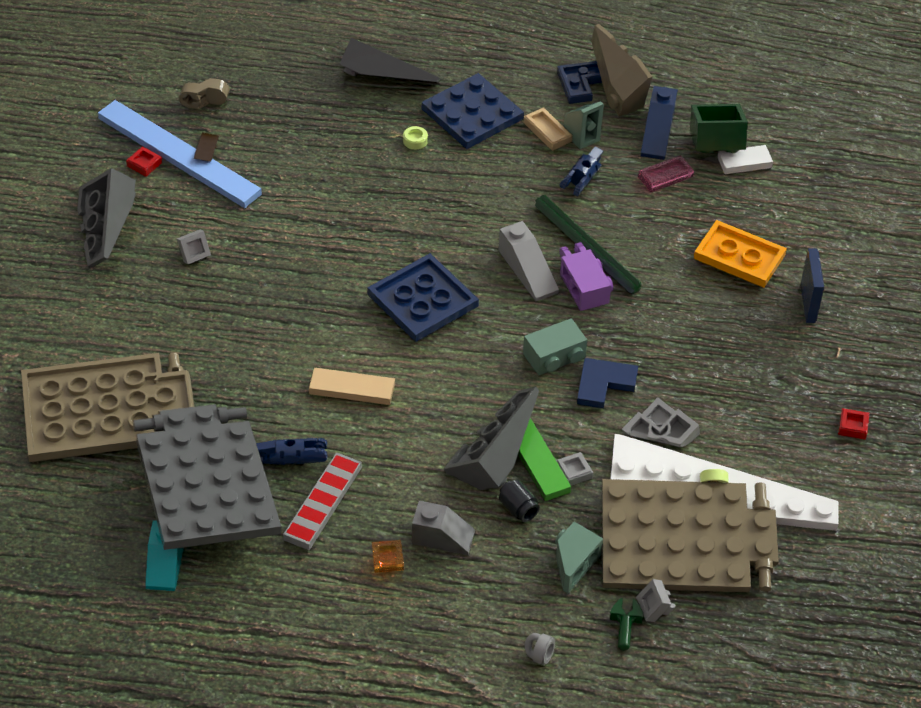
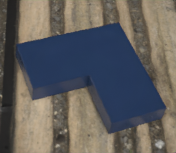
[557,61,602,104]
[577,358,638,409]

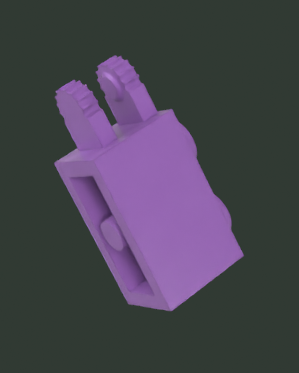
[559,242,613,311]

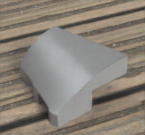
[622,397,700,447]

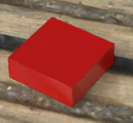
[126,146,162,177]
[838,408,869,440]

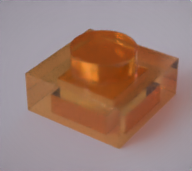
[372,540,404,573]

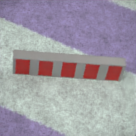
[283,452,362,550]

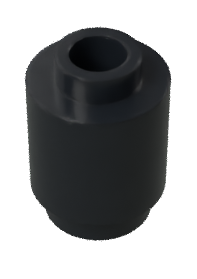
[499,480,540,522]

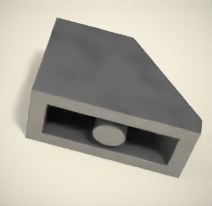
[412,501,475,555]

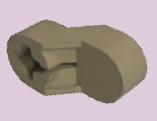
[179,78,230,109]

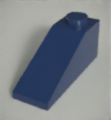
[640,86,678,160]

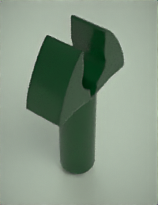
[609,597,643,651]

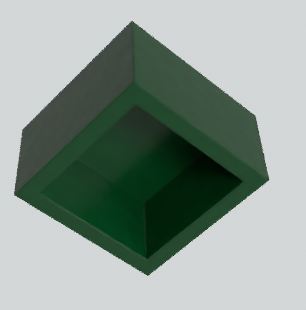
[690,104,748,153]

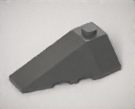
[77,168,136,268]

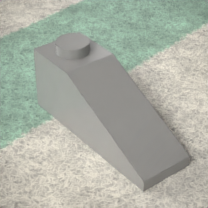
[499,221,559,301]

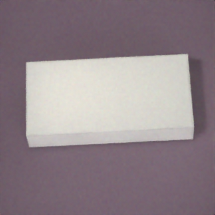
[717,145,773,174]

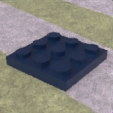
[421,73,524,149]
[367,253,479,342]

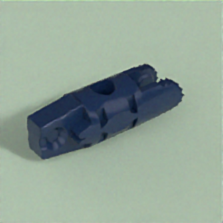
[559,146,603,197]
[256,438,327,465]

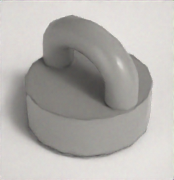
[525,633,555,665]

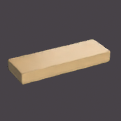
[309,368,395,405]

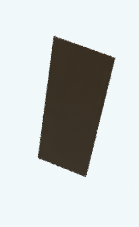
[194,132,219,162]

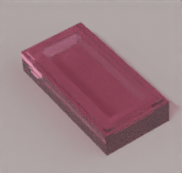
[638,155,694,192]

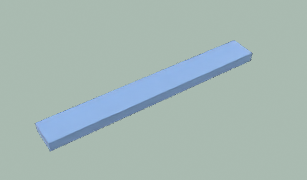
[98,100,262,208]

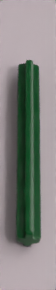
[535,195,642,294]

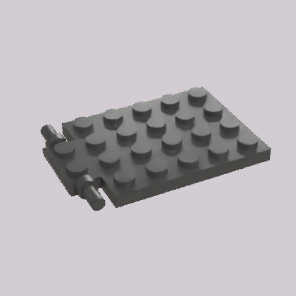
[133,404,282,550]

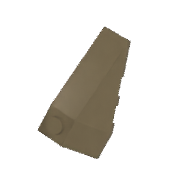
[591,24,653,117]

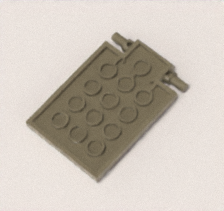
[21,353,195,462]
[602,479,779,592]

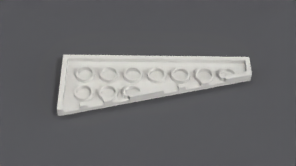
[611,434,838,531]

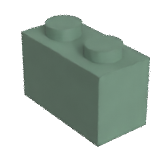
[523,318,587,376]

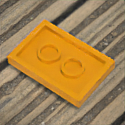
[693,220,787,288]

